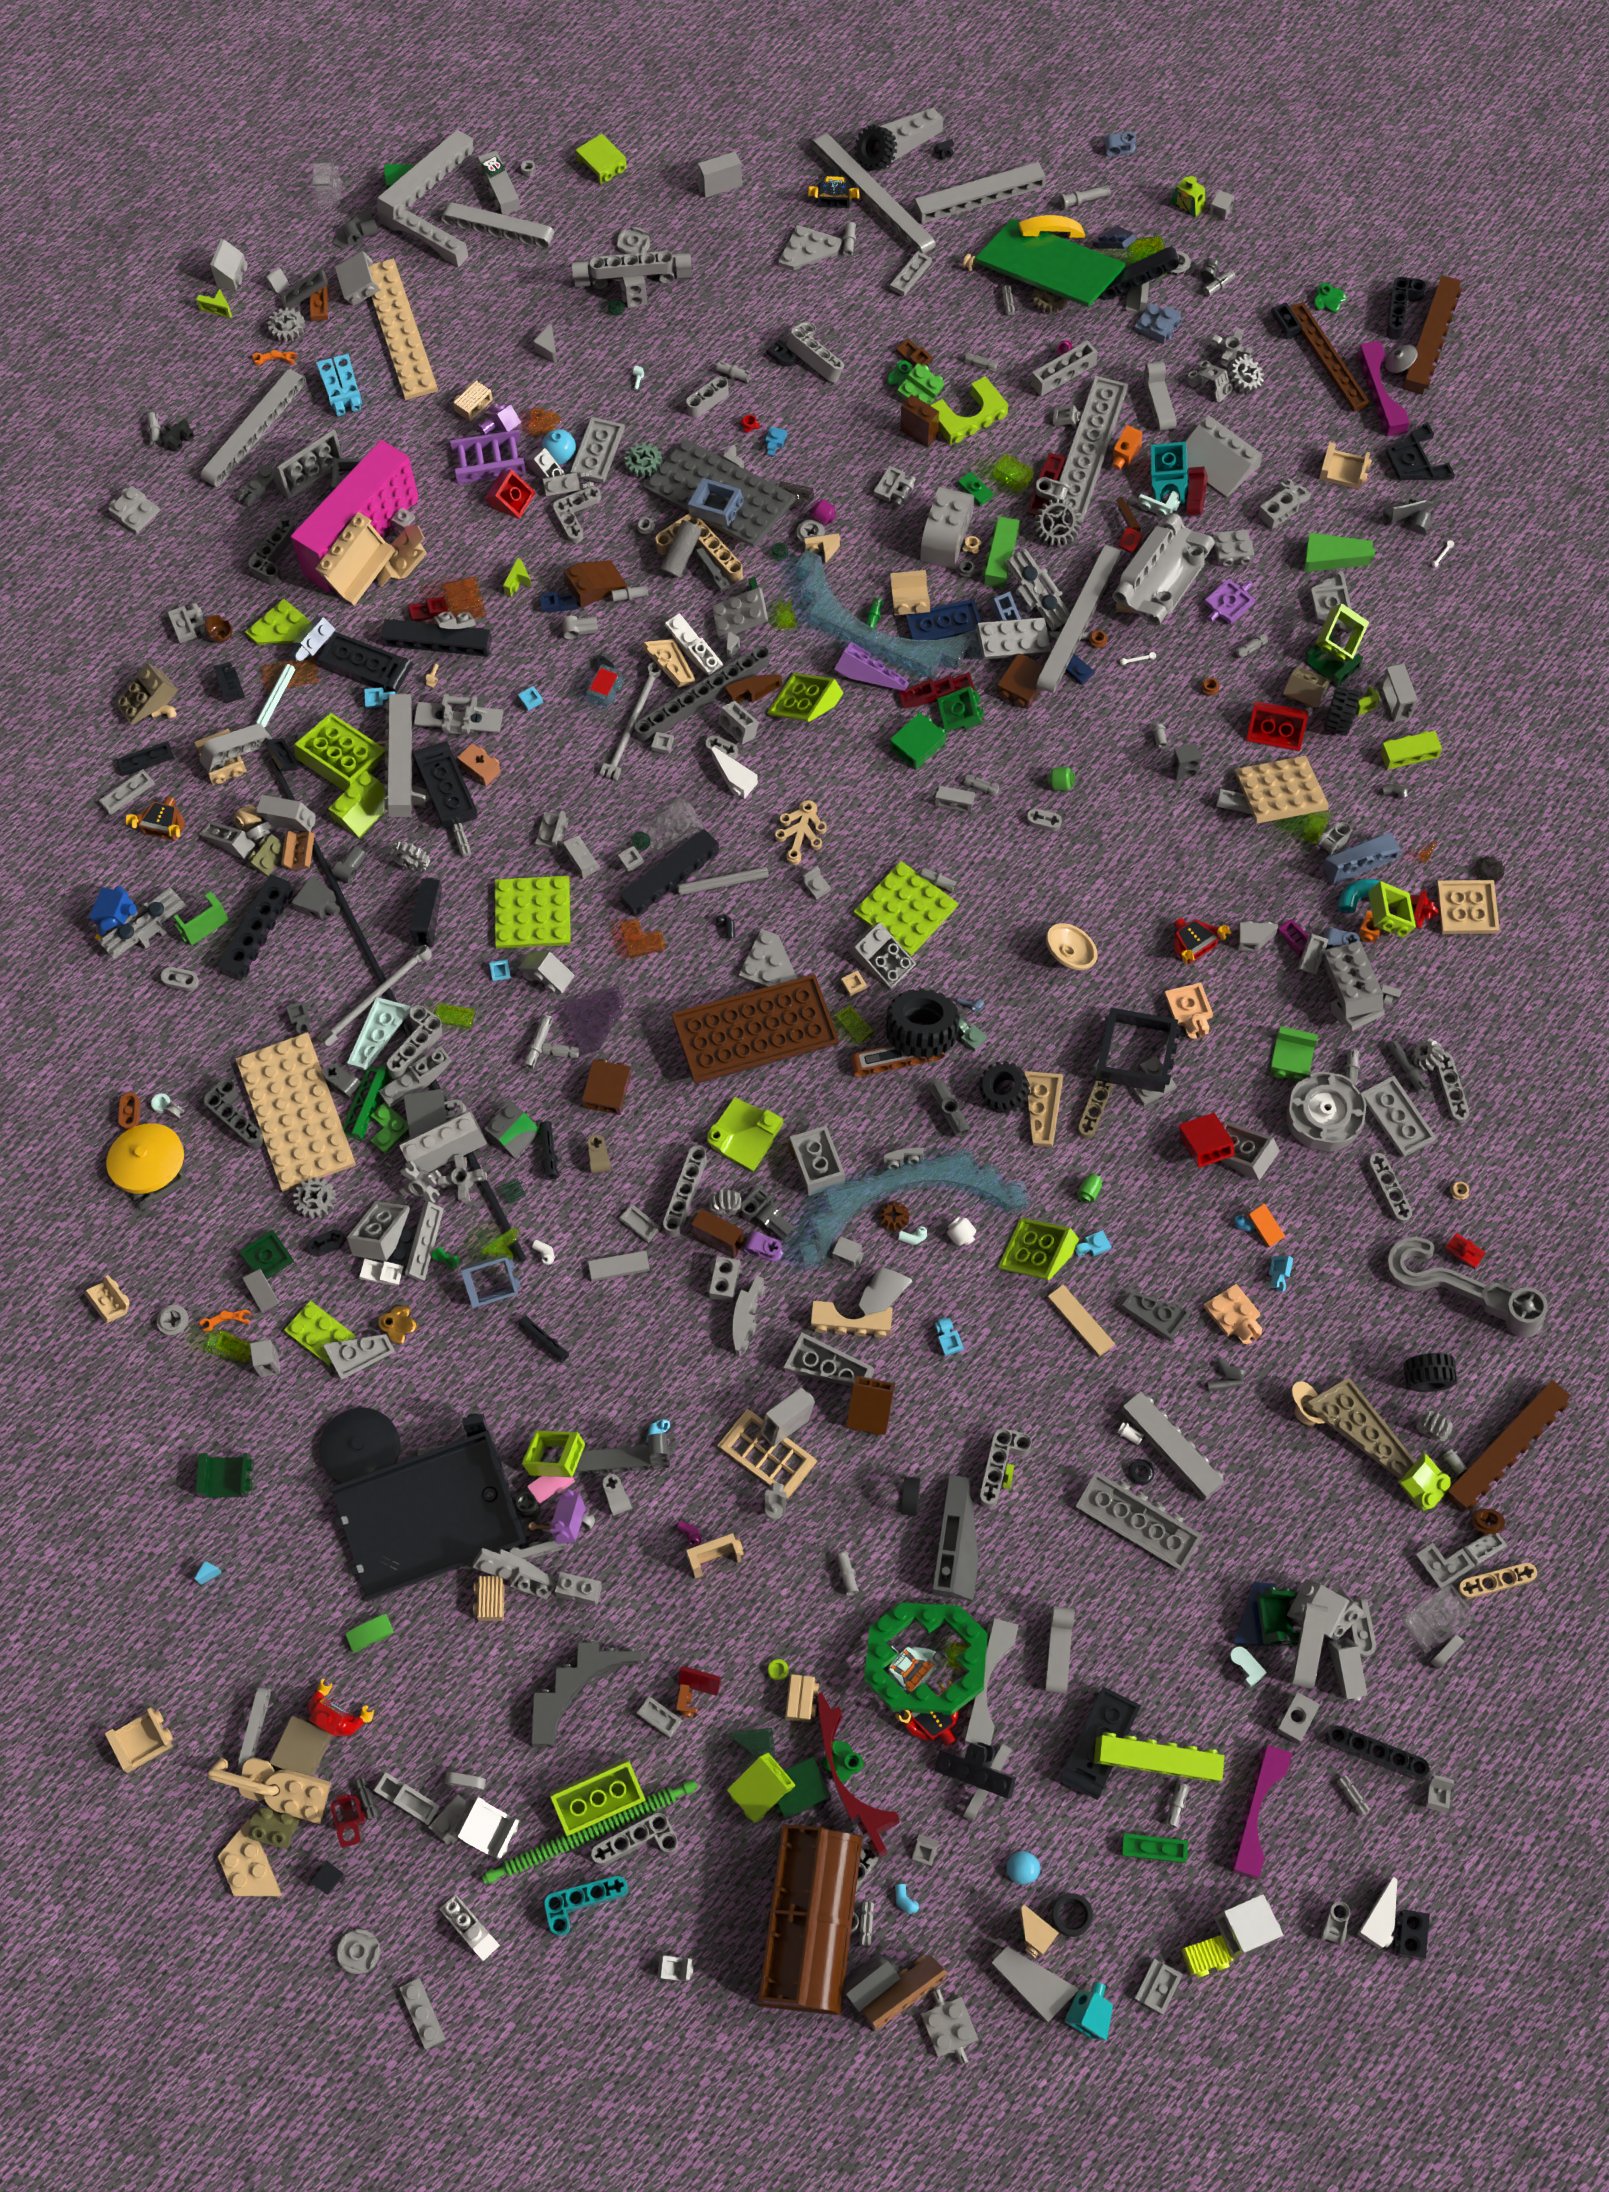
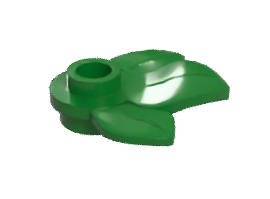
[1314,283,1347,313]
[888,361,913,387]
[821,1741,863,1783]

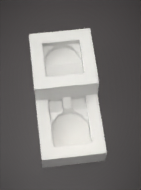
[359,1259,404,1285]

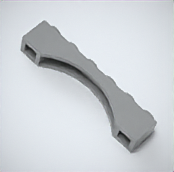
[377,210,468,267]
[962,1618,1019,1745]

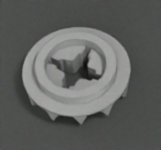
[1170,251,1191,275]
[797,520,825,544]
[157,1305,189,1336]

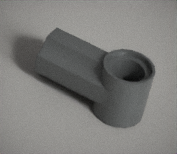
[332,846,366,883]
[755,1204,795,1242]

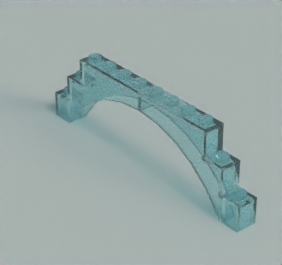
[796,550,984,679]
[798,1150,1031,1271]

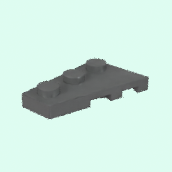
[1121,1291,1193,1342]

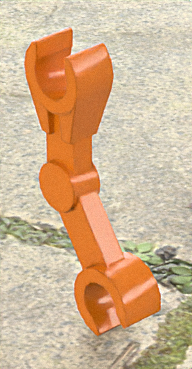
[252,350,297,366]
[199,1310,252,1333]

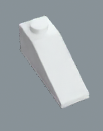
[711,747,758,799]
[1357,1877,1397,1950]

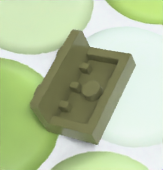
[247,834,284,877]
[248,1808,300,1849]

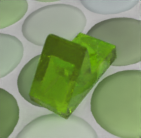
[481,1226,521,1259]

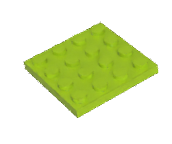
[853,861,958,957]
[495,876,571,949]

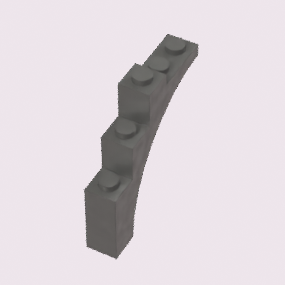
[532,1639,642,1747]

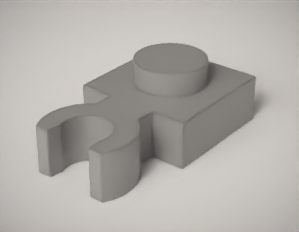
[1279,479,1311,504]

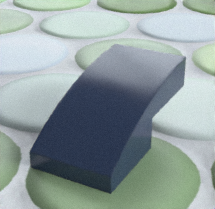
[540,591,579,612]

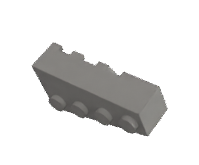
[875,108,943,162]
[784,1333,875,1387]

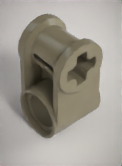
[588,1135,611,1174]

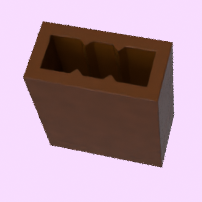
[900,394,939,448]
[997,653,1044,709]
[582,1059,631,1115]
[690,1208,744,1258]
[846,1376,896,1435]

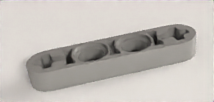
[1435,1052,1469,1123]
[1368,1153,1412,1223]
[238,1687,271,1769]
[963,1744,1012,1822]

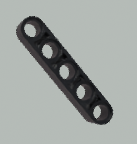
[1102,247,1180,300]
[1326,1725,1430,1780]

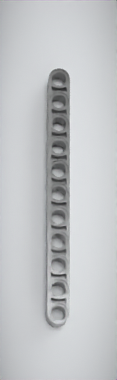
[810,132,936,254]
[1036,544,1122,693]

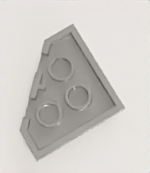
[778,225,843,271]
[739,929,797,988]

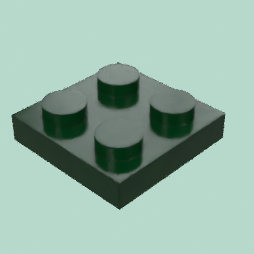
[239,1229,294,1280]

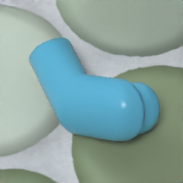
[646,1419,670,1444]
[895,1884,919,1914]

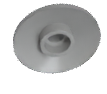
[1385,345,1418,373]

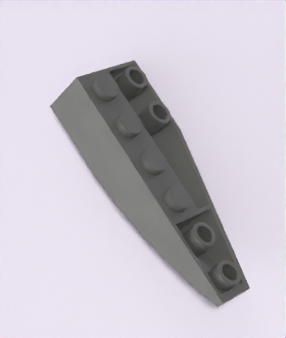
[932,1475,979,1601]

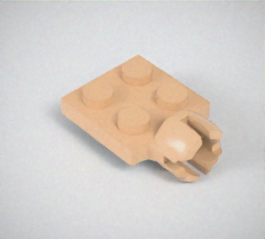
[1164,983,1213,1039]
[1204,1284,1262,1344]

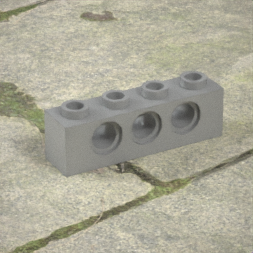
[1031,341,1098,396]

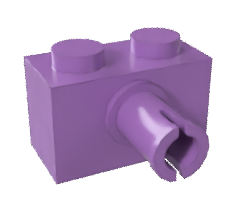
[478,403,521,435]

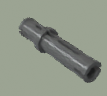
[1387,1040,1429,1093]

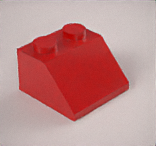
[484,469,536,519]

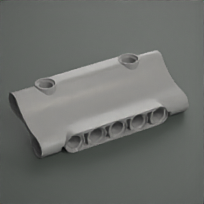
[572,251,692,289]
[1112,513,1215,627]

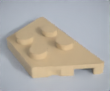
[218,1819,282,1897]

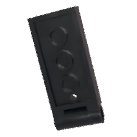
[318,632,413,694]
[412,741,478,829]
[1059,1687,1141,1800]

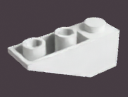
[440,1894,500,1961]

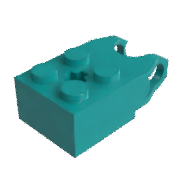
[1151,442,1188,504]

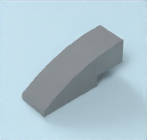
[372,1772,440,1825]

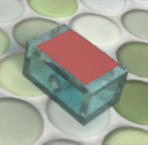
[587,664,624,709]

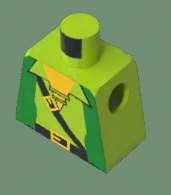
[1170,176,1205,217]

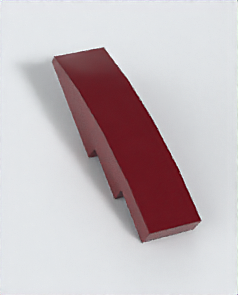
[1026,452,1065,516]
[899,672,976,708]

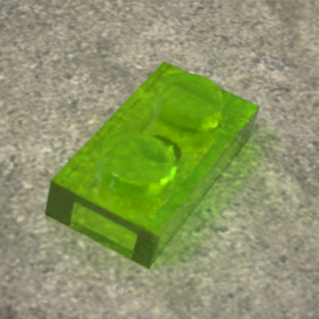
[435,1003,476,1029]
[835,1004,874,1045]

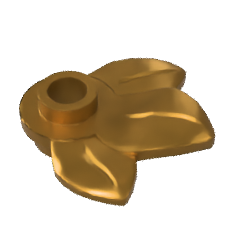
[378,1306,418,1344]

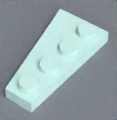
[347,997,411,1071]

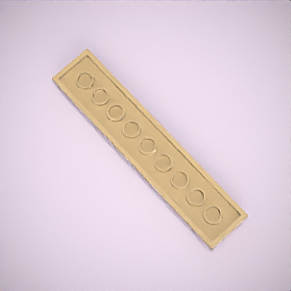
[369,258,438,400]

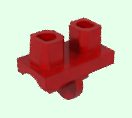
[1410,890,1438,929]
[1444,1233,1486,1270]

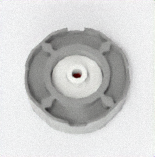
[1286,1072,1367,1152]

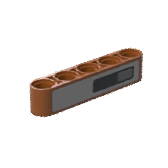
[850,1046,945,1077]

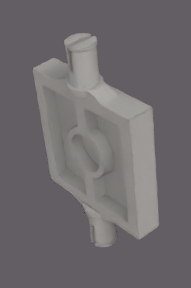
[921,1989,979,2066]

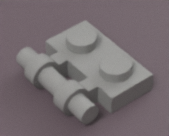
[874,466,916,507]
[168,604,206,643]

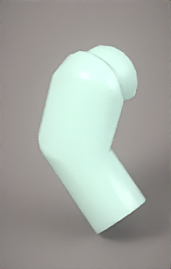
[898,1226,927,1245]

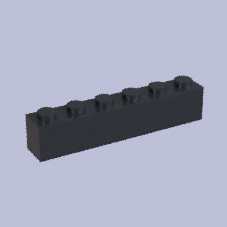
[381,619,492,657]
[620,829,719,917]

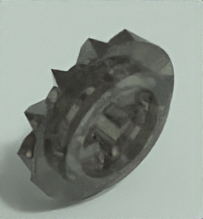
[1475,855,1505,883]

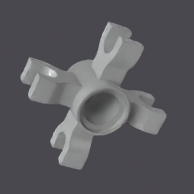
[1211,328,1253,368]
[438,1154,487,1203]
[399,1160,441,1204]

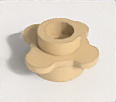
[962,536,982,554]

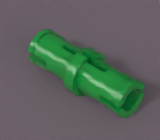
[863,597,883,633]

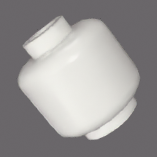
[947,1217,976,1246]

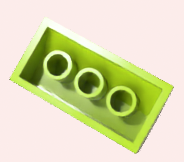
[550,1757,646,1836]

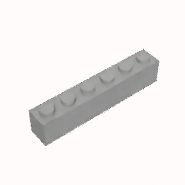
[1121,1392,1224,1501]

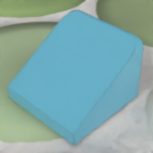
[489,959,511,981]
[194,1561,222,1585]

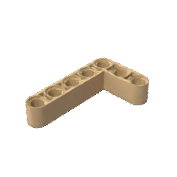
[656,513,743,583]

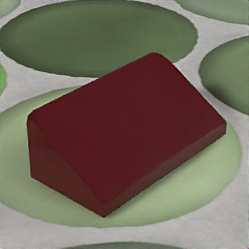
[678,1666,722,1696]

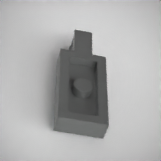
[695,548,730,593]

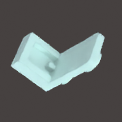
[1137,491,1180,518]

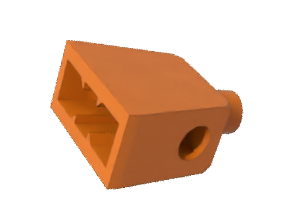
[1111,425,1142,470]

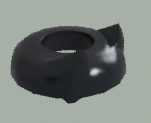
[1128,1459,1155,1485]

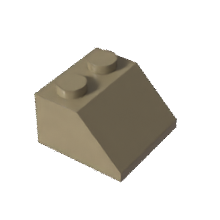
[1283,666,1331,708]

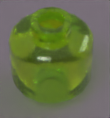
[945,1642,969,1671]

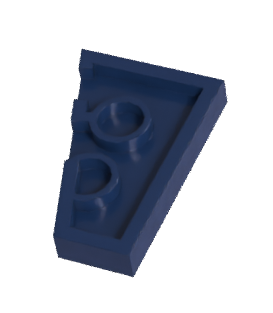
[1093,225,1136,249]
[1233,1582,1275,1647]

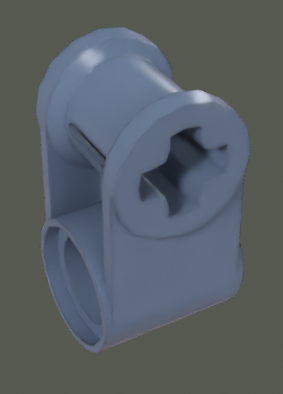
[1104,131,1136,157]
[1323,928,1360,950]

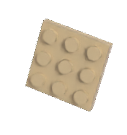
[1436,880,1500,934]

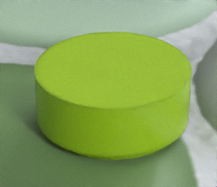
[768,1659,788,1681]

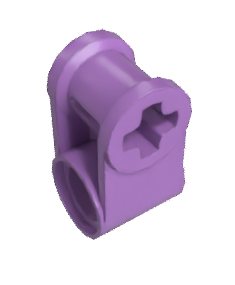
[743,1231,783,1262]

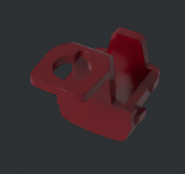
[330,1794,366,1848]

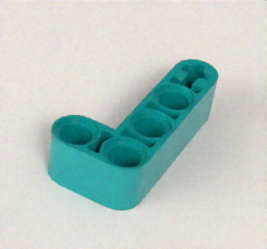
[545,1876,628,1937]

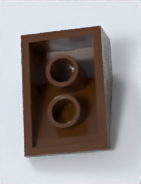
[564,560,628,608]

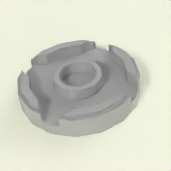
[617,227,650,254]
[336,1929,381,1975]

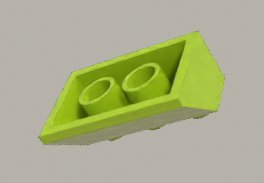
[328,771,388,838]

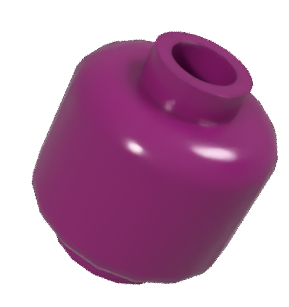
[810,499,836,526]

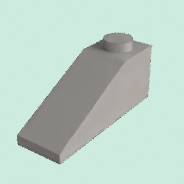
[199,821,255,859]

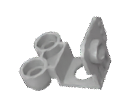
[1187,360,1233,402]

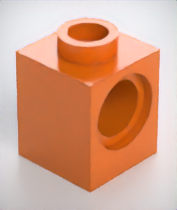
[1358,910,1381,943]

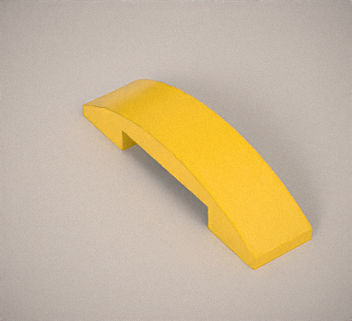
[1018,215,1085,238]

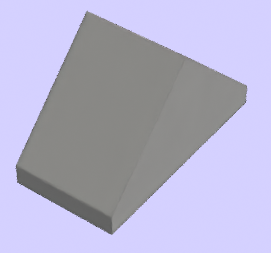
[534,325,557,363]

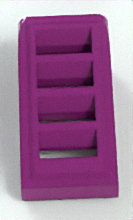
[1277,919,1309,959]

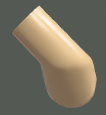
[151,705,177,719]

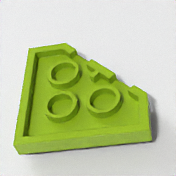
[245,599,311,645]

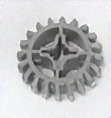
[1034,498,1082,547]

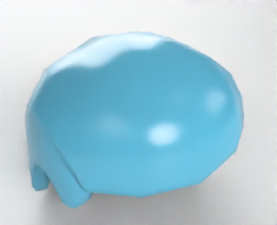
[1006,1851,1040,1885]

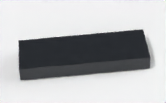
[116,741,174,776]

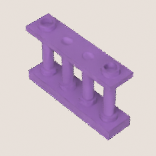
[450,430,526,484]

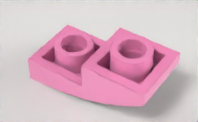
[527,1476,575,1504]

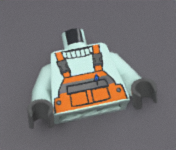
[888,1646,948,1695]

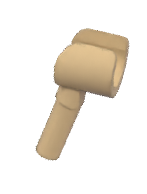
[426,664,439,687]

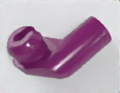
[677,1521,702,1547]

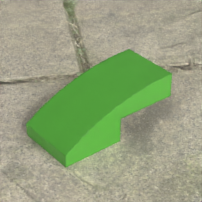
[345,1614,394,1652]

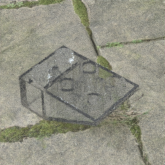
[638,797,704,858]

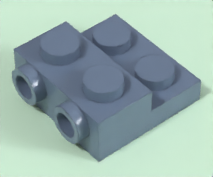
[1134,303,1182,344]

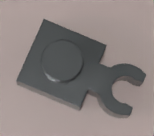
[286,1001,312,1035]

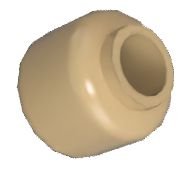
[234,804,262,831]

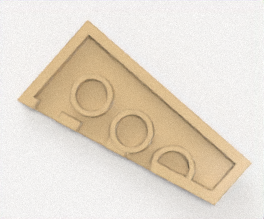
[1025,1071,1063,1148]

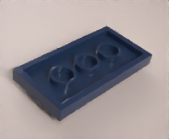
[905,599,981,646]

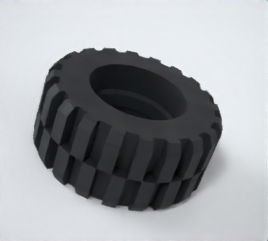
[885,988,960,1059]

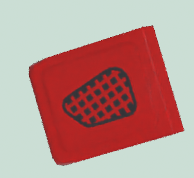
[1118,527,1143,554]

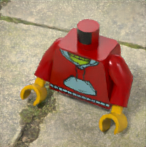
[307,1679,374,1736]

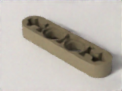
[1078,1080,1114,1139]

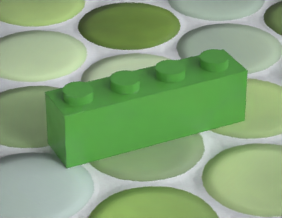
[982,516,1020,588]

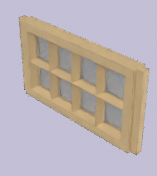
[718,1409,817,1499]

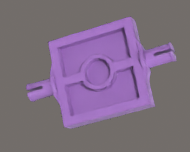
[1204,579,1255,625]

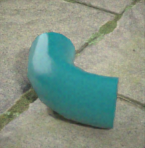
[1337,879,1380,913]

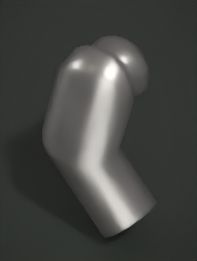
[1381,784,1408,799]

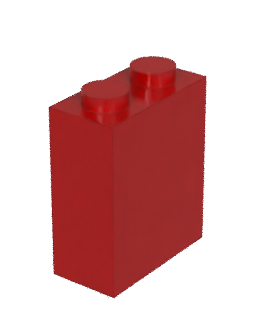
[1179,1112,1234,1168]

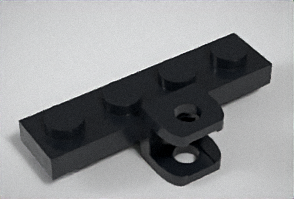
[935,1742,1016,1799]

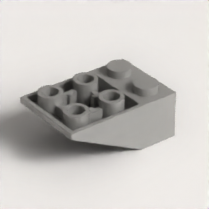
[847,922,916,989]

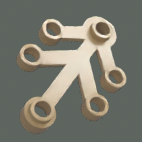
[775,800,827,865]

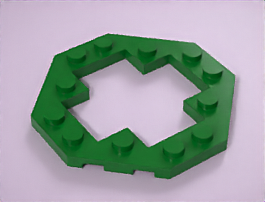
[864,1602,988,1715]

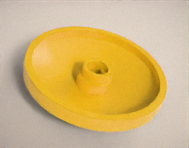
[106,1123,184,1194]

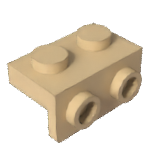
[85,1275,130,1324]

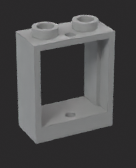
[1381,664,1418,722]

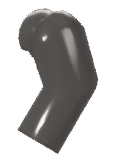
[1216,1358,1246,1380]

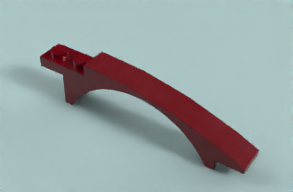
[818,1692,900,1858]

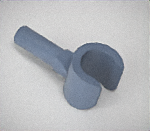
[957,998,984,1013]

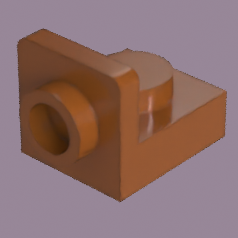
[676,1684,698,1718]

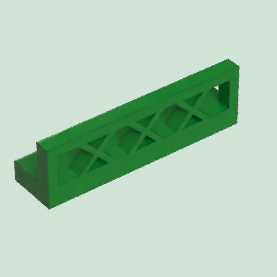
[343,1065,389,1141]

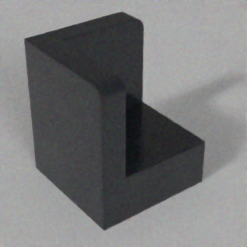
[311,1861,347,1895]

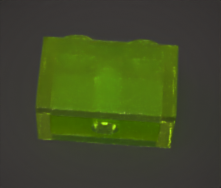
[992,453,1034,494]

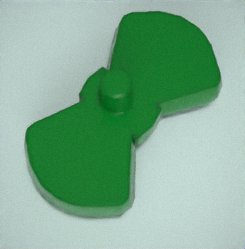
[432,1246,459,1270]

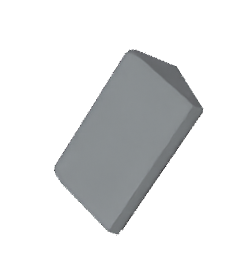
[242,1268,279,1312]

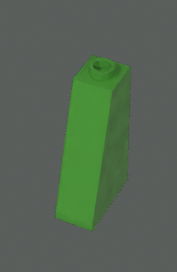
[1304,533,1375,572]

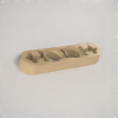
[1458,1563,1537,1599]

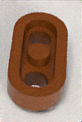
[118,1092,141,1130]

